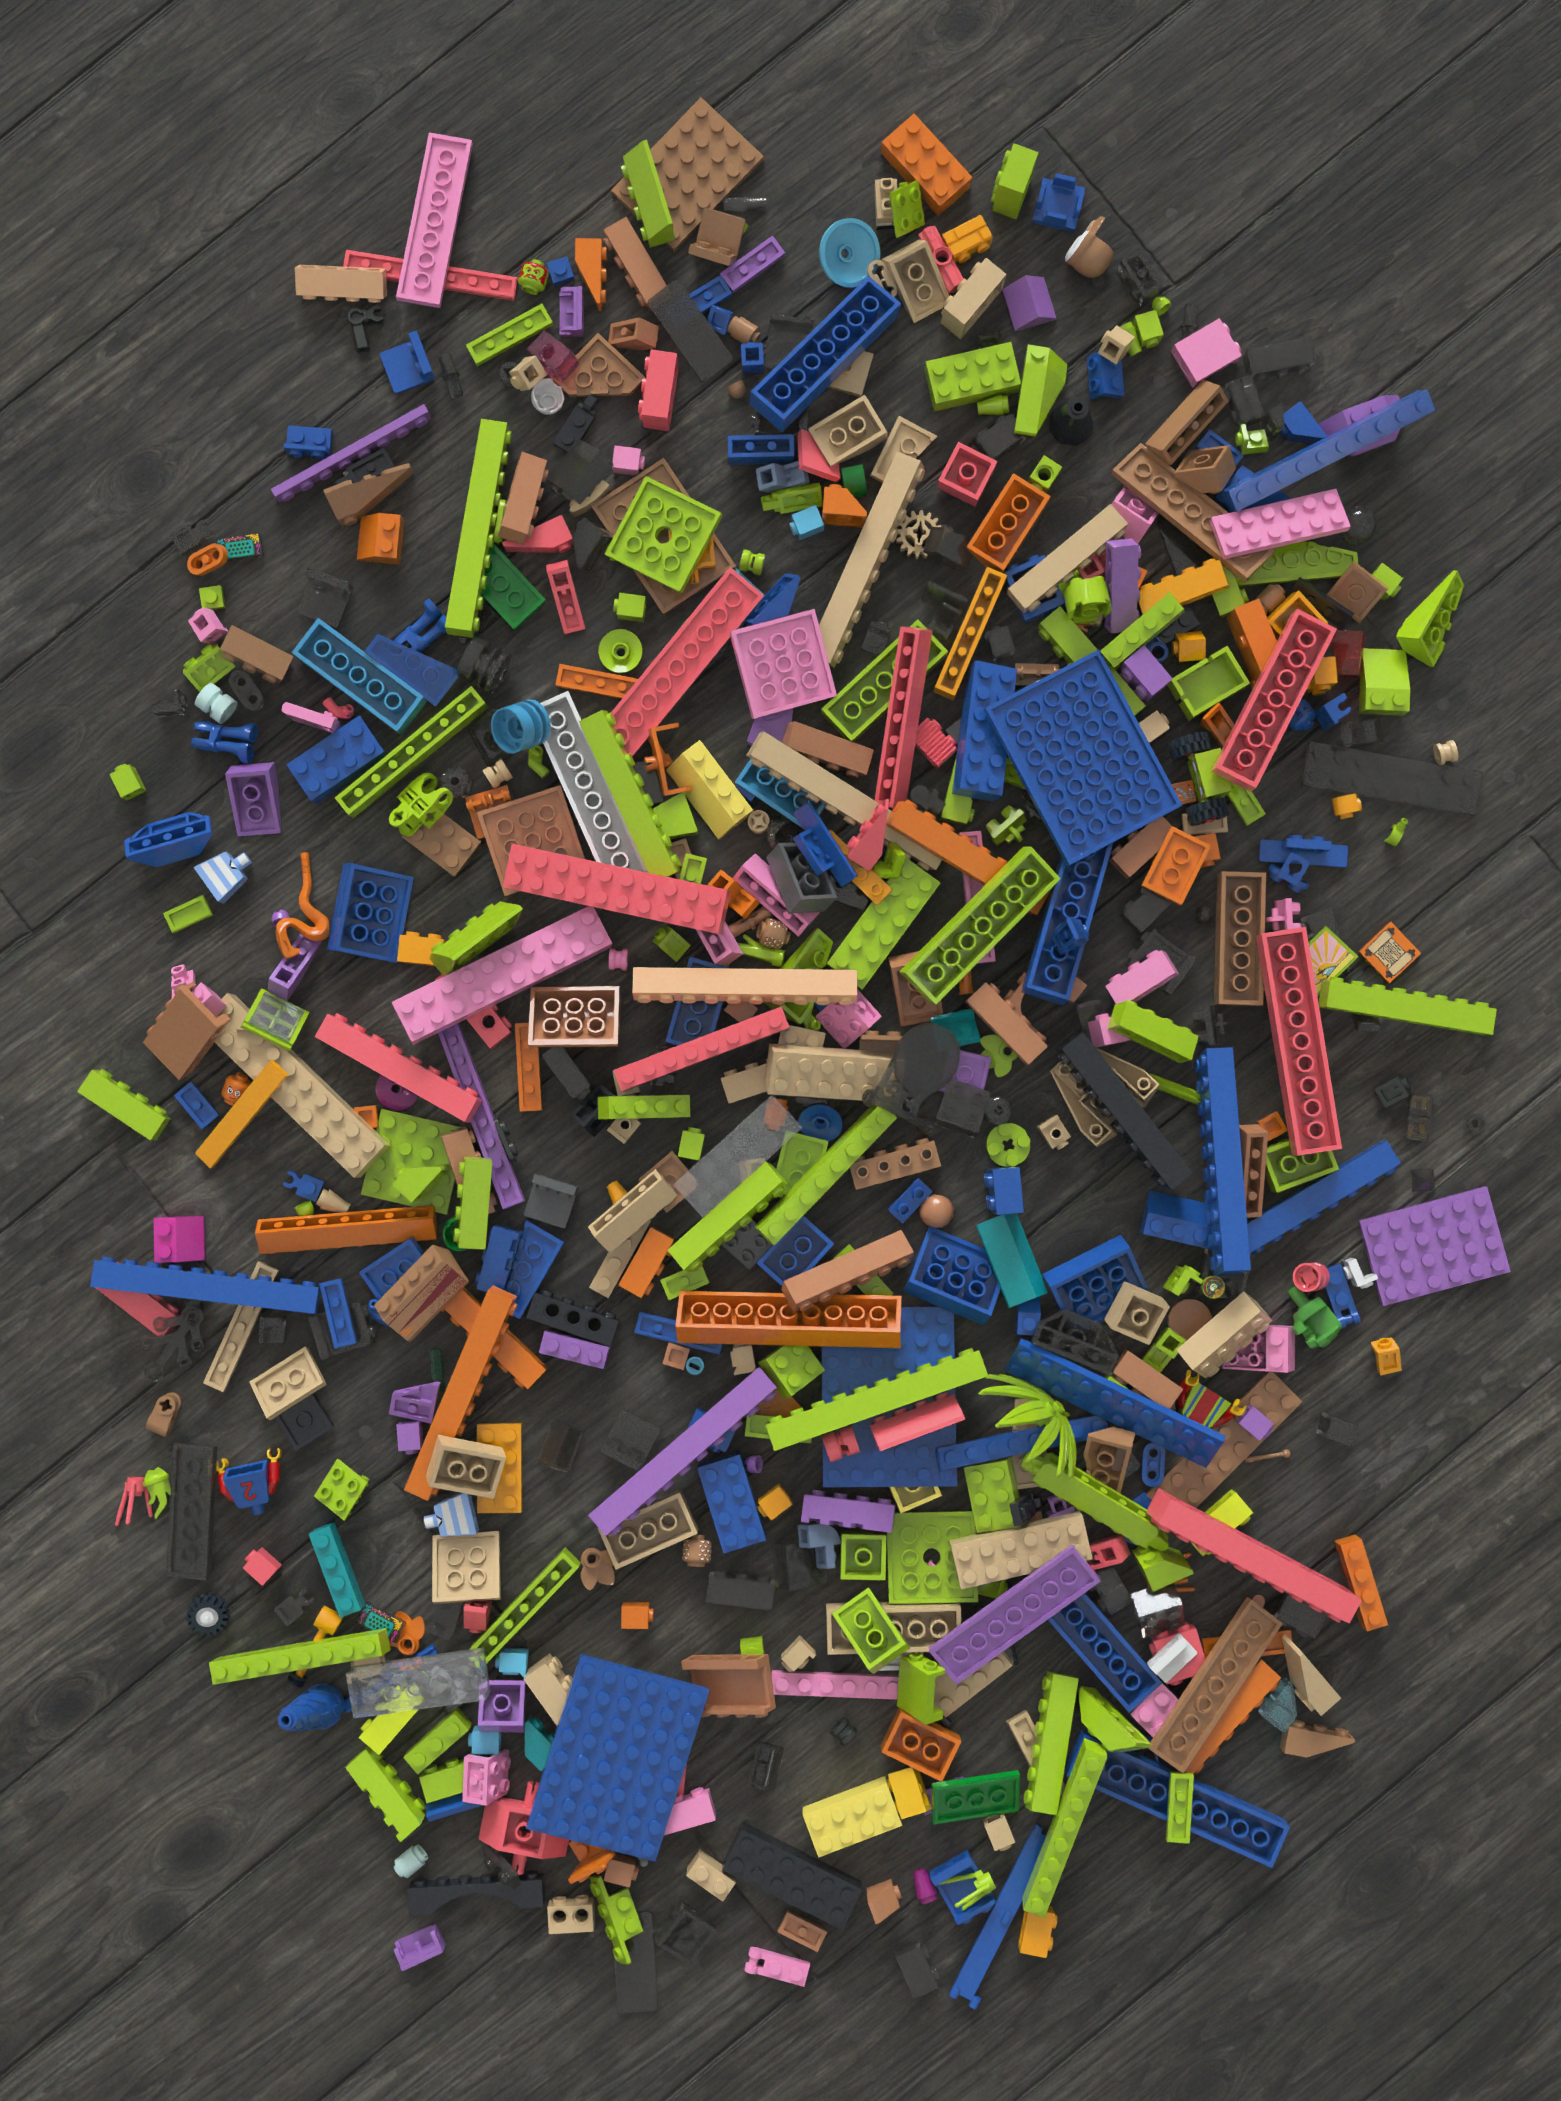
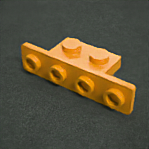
[829,830,892,905]

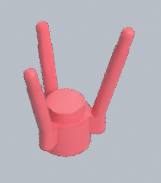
[115,1477,153,1526]

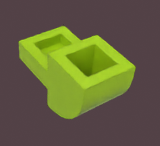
[1142,1327,1187,1373]

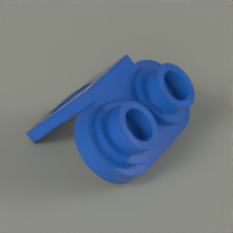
[1268,852,1310,893]

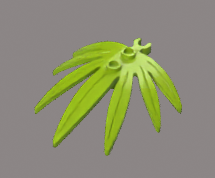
[978,1374,1076,1480]

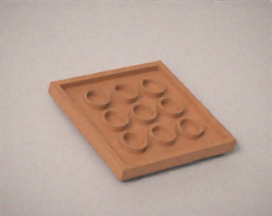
[477,785,585,896]

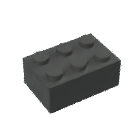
[766,842,837,914]

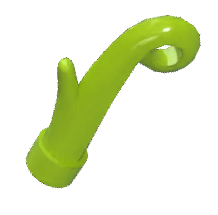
[721,934,785,967]

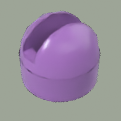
[272,909,290,928]
[744,1455,763,1473]

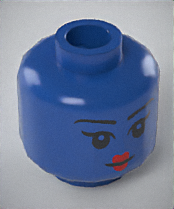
[1289,699,1316,731]

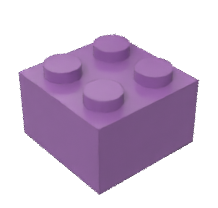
[1117,645,1173,704]
[478,1680,526,1733]

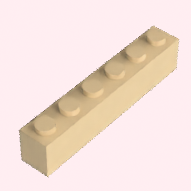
[1007,504,1128,614]

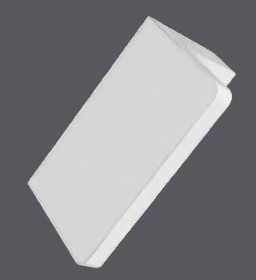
[1147,1633,1197,1683]

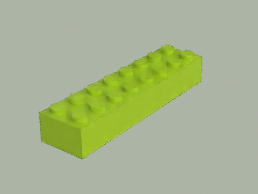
[899,847,1061,1005]

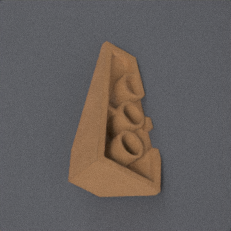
[323,463,414,526]
[1084,1427,1135,1493]

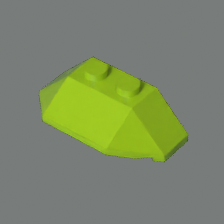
[1078,1686,1151,1752]

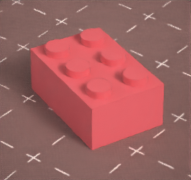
[638,349,679,431]

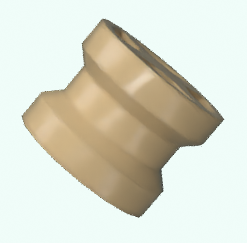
[1433,740,1458,765]
[748,810,770,834]

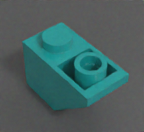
[525,1715,554,1771]

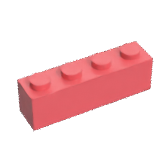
[96,1262,183,1338]

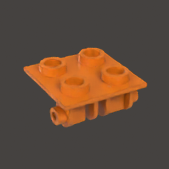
[465,785,512,839]

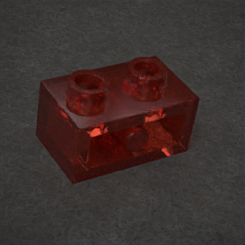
[1331,630,1365,678]

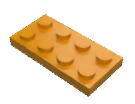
[477,1423,522,1513]

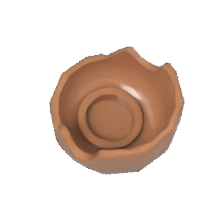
[919,1194,954,1228]

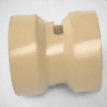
[483,759,513,789]

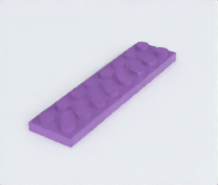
[929,1544,1101,1685]

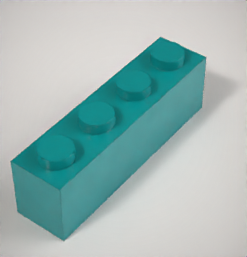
[309,1522,366,1618]

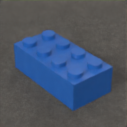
[286,715,388,804]
[665,957,731,1046]
[697,1451,766,1554]

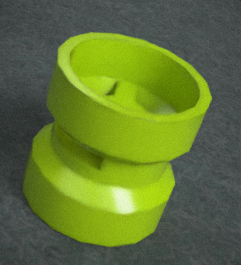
[739,549,765,576]

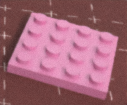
[729,609,837,719]

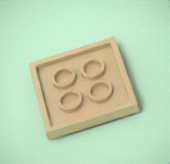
[432,1531,501,1604]

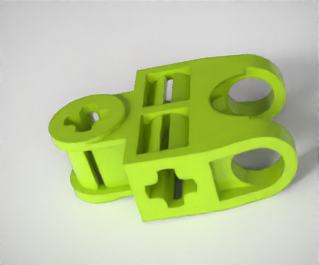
[389,773,453,837]

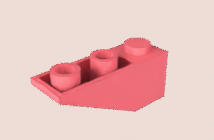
[847,799,889,871]

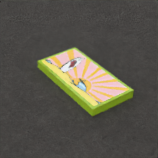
[1263,926,1358,997]

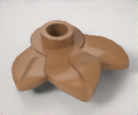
[580,1548,615,1590]

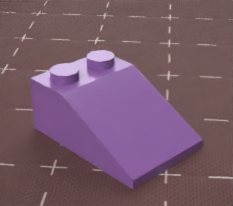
[225,762,282,836]

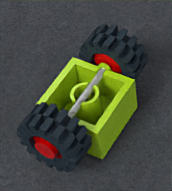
[1168,732,1233,826]

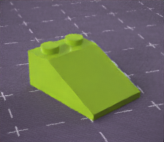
[1359,648,1410,716]
[832,1587,910,1674]

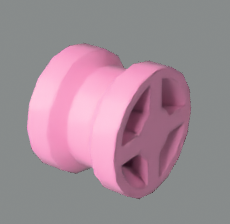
[609,948,628,971]

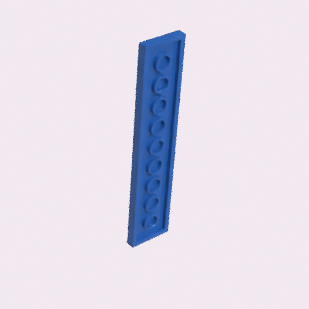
[1004,1338,1225,1468]

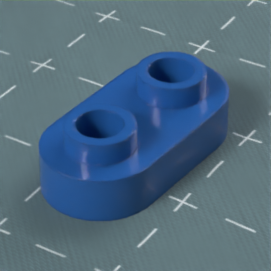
[1140,1442,1165,1487]

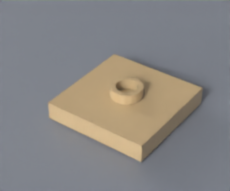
[827,351,874,397]

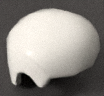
[531,378,564,415]

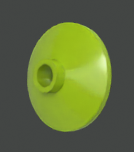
[599,629,642,673]

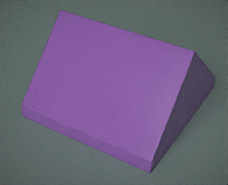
[1002,275,1056,332]

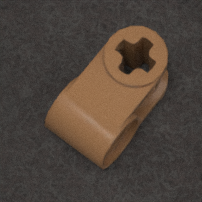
[145,1392,182,1437]

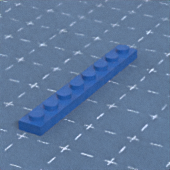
[935,1415,1108,1470]

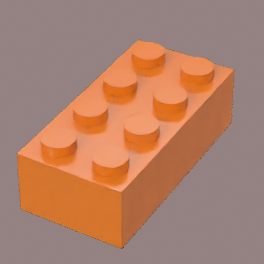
[880,114,973,216]

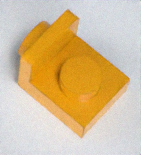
[1371,1338,1402,1376]

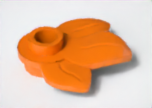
[387,1611,425,1655]

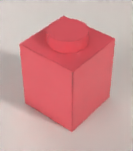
[243,1547,282,1586]

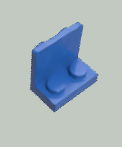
[380,330,436,394]

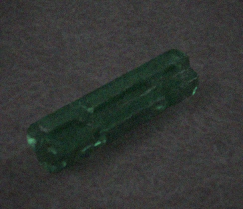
[429,1348,445,1392]

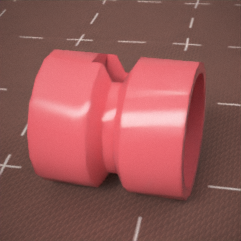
[1293,1262,1330,1292]
[821,1425,860,1462]

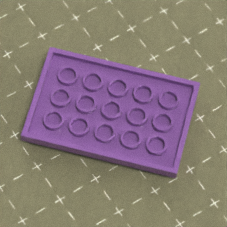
[1358,1186,1511,1306]

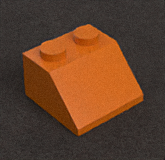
[822,484,867,528]
[357,513,405,565]

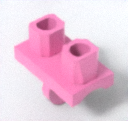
[1265,898,1301,931]
[171,965,196,998]

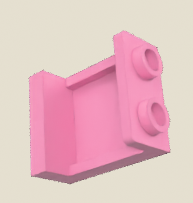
[1171,318,1242,388]

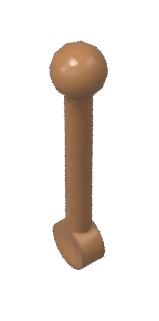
[1245,1449,1291,1462]

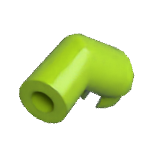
[802,1005,821,1031]

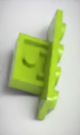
[590,1875,643,1965]

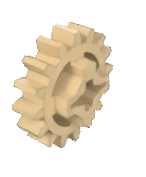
[896,510,943,559]

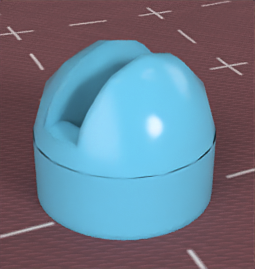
[686,1357,704,1375]

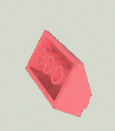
[869,1392,965,1451]

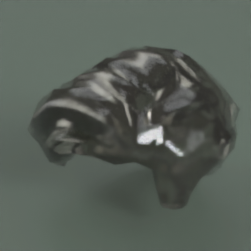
[766,815,800,851]

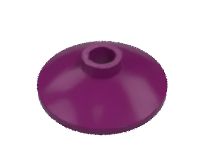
[376,1075,418,1111]

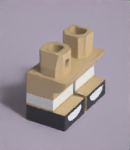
[874,178,897,230]

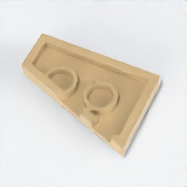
[870,416,937,483]

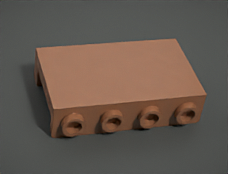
[143,982,231,1080]
[681,1654,776,1718]

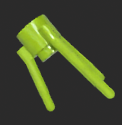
[939,1870,996,1911]

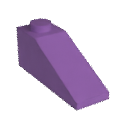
[268,934,322,1001]

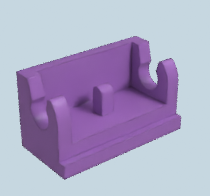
[559,286,584,337]
[394,1922,446,1971]

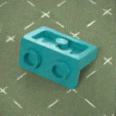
[930,1009,980,1051]

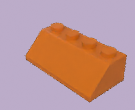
[966,473,1051,574]

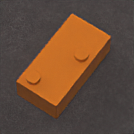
[1226,598,1277,690]

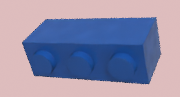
[728,434,794,465]

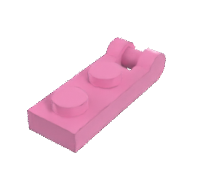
[744,1947,810,1987]

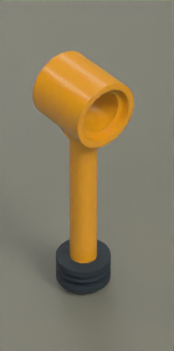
[287,1605,343,1688]

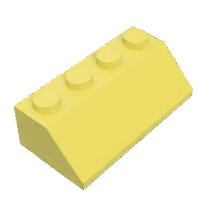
[666,740,753,840]

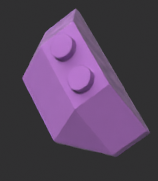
[1319,395,1400,456]

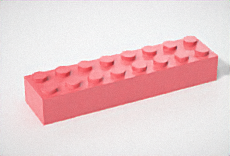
[1211,609,1337,792]

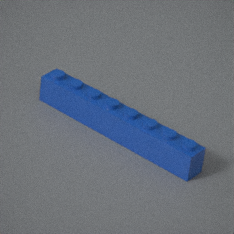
[1247,1141,1401,1255]

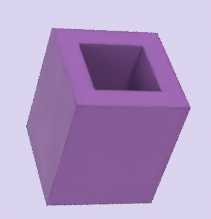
[1235,1404,1274,1441]
[396,1420,424,1454]

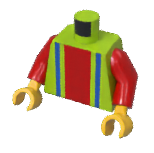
[1177,1370,1247,1429]

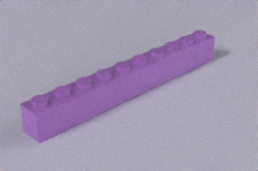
[588,1367,777,1536]

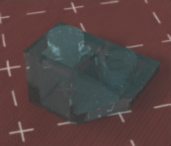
[1258,1677,1297,1733]

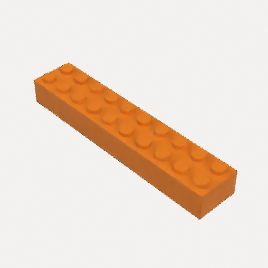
[675,1291,902,1348]

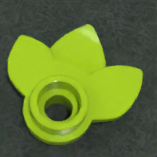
[980,1035,1017,1077]

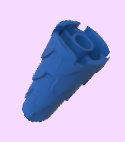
[277,1683,344,1732]

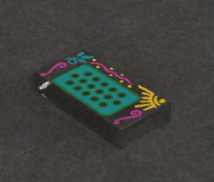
[216,533,264,561]
[357,1601,406,1643]

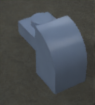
[756,461,809,493]
[798,1523,841,1569]

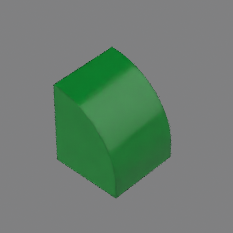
[840,464,867,498]

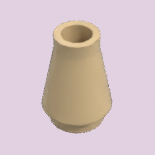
[316,1189,351,1213]

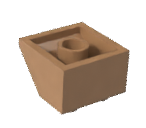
[1174,445,1236,494]

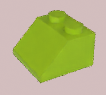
[392,1166,448,1203]
[1132,1545,1194,1592]

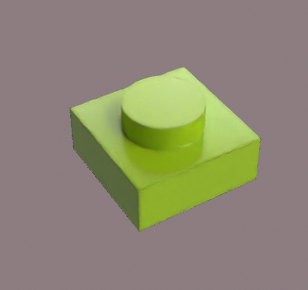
[199,585,226,610]

